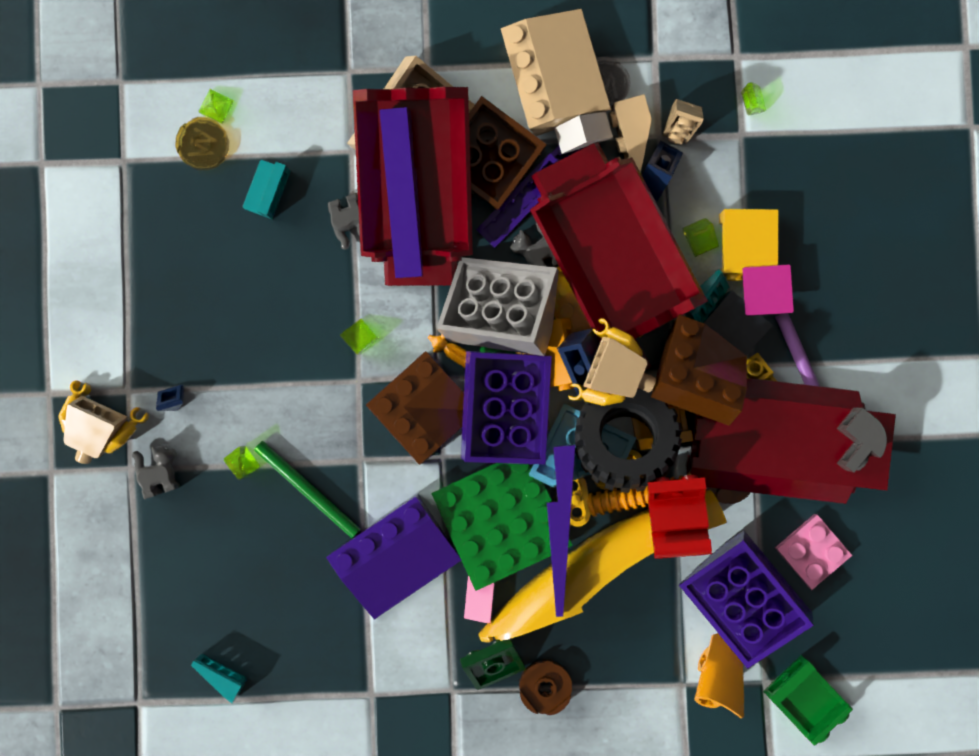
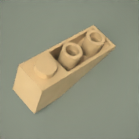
[608,94,652,173]
[662,99,704,145]

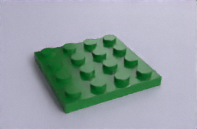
[431,463,573,591]

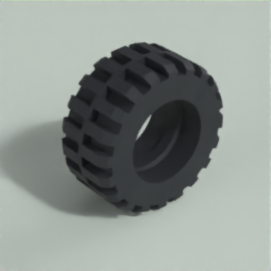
[574,388,682,493]

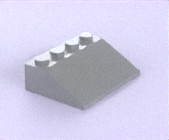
[436,257,559,356]

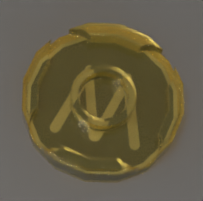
[175,117,229,170]

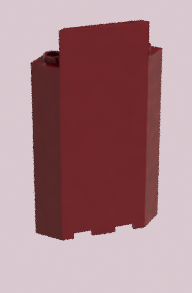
[352,87,473,286]
[530,142,708,343]
[685,378,896,504]

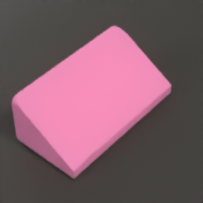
[464,576,494,623]

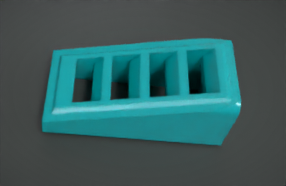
[685,269,730,323]
[191,654,247,703]

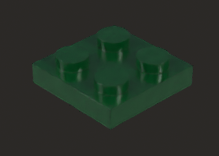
[460,638,526,691]

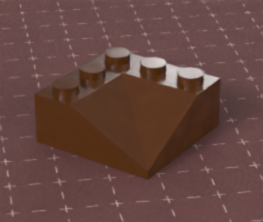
[469,96,547,210]
[651,315,747,426]
[366,351,464,465]

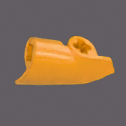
[694,633,744,718]

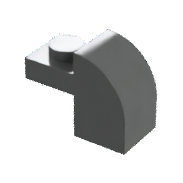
[837,407,887,472]

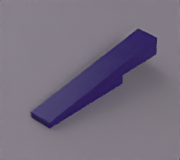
[380,107,423,278]
[476,142,601,248]
[547,445,575,617]

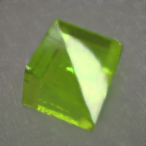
[340,319,379,355]
[223,446,260,480]

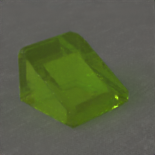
[741,82,766,116]
[683,218,719,257]

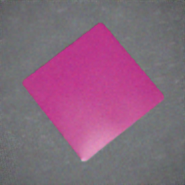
[742,265,794,316]

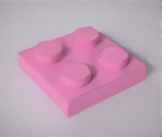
[775,514,852,590]

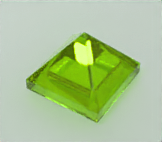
[198,89,234,124]

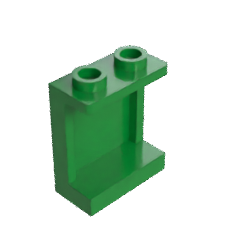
[763,655,853,746]

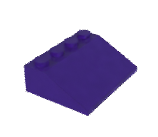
[461,351,552,465]
[326,494,461,620]
[679,530,814,669]

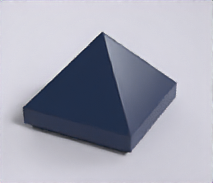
[156,385,184,411]

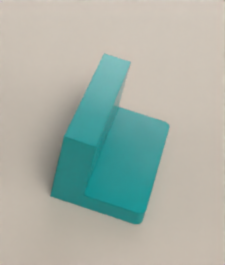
[243,160,291,220]

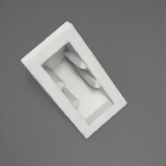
[554,112,613,154]

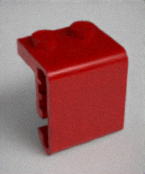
[647,475,712,559]

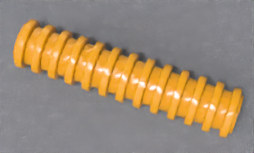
[587,473,691,517]

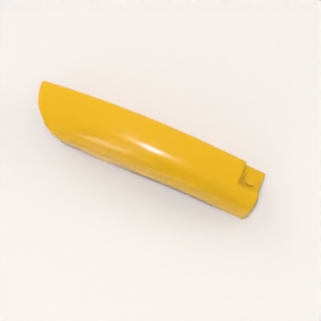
[478,490,727,642]

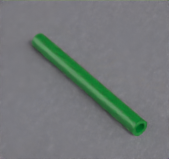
[254,441,361,538]

